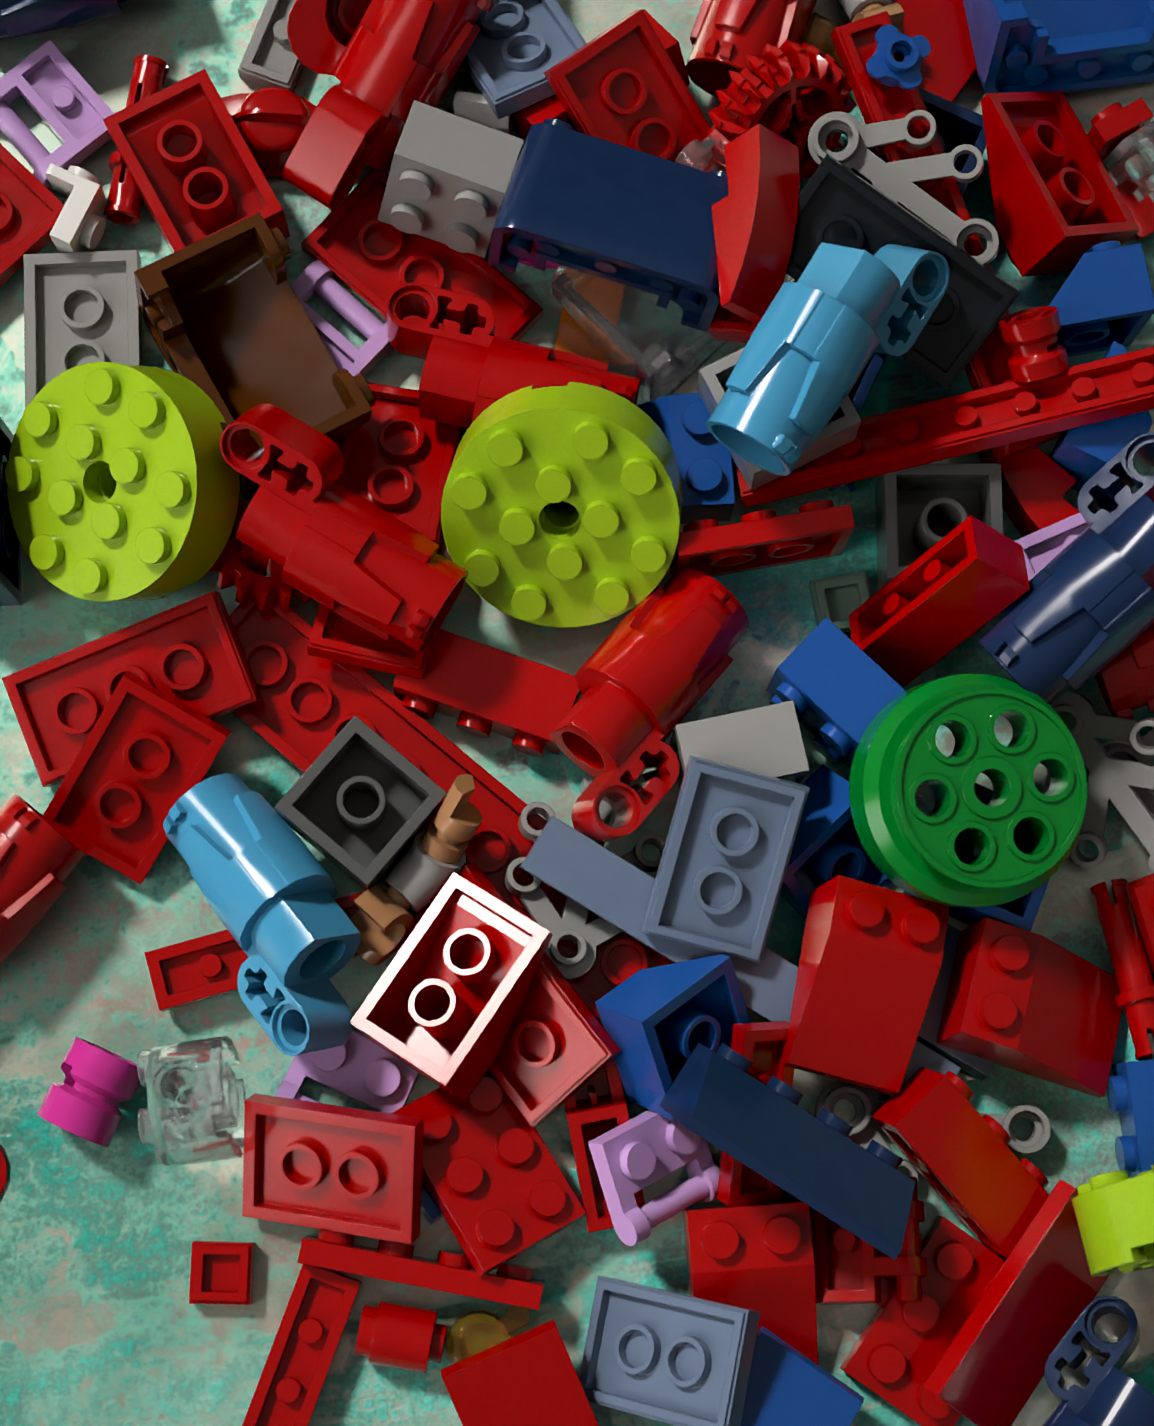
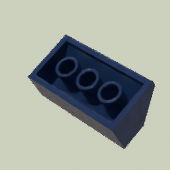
[659,1042,915,1260]

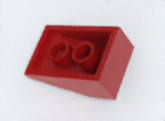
[103,69,290,253]
[981,91,1140,277]
[350,872,553,1103]
[783,875,949,1095]
[935,917,1122,1098]
[683,1200,819,1365]

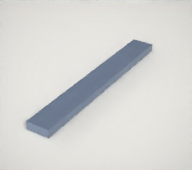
[520,816,961,1097]

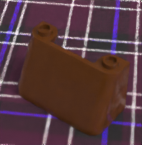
[134,212,375,499]

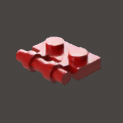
[813,1176,927,1305]

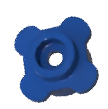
[866,24,931,90]

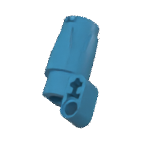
[706,242,950,476]
[163,773,360,1056]

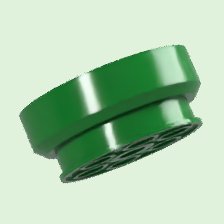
[849,673,1087,907]

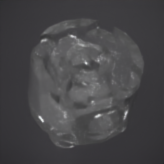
[137,1036,246,1167]

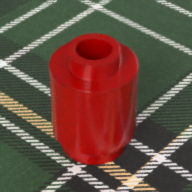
[355,1301,447,1373]

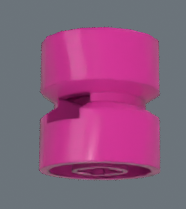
[37,1036,146,1147]

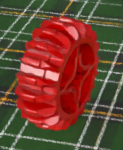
[706,39,857,182]

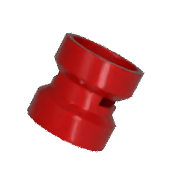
[999,306,1070,382]

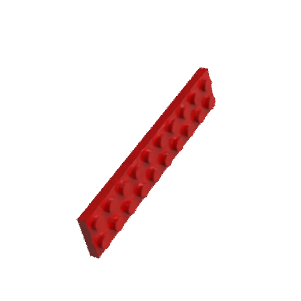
[229,596,673,1023]

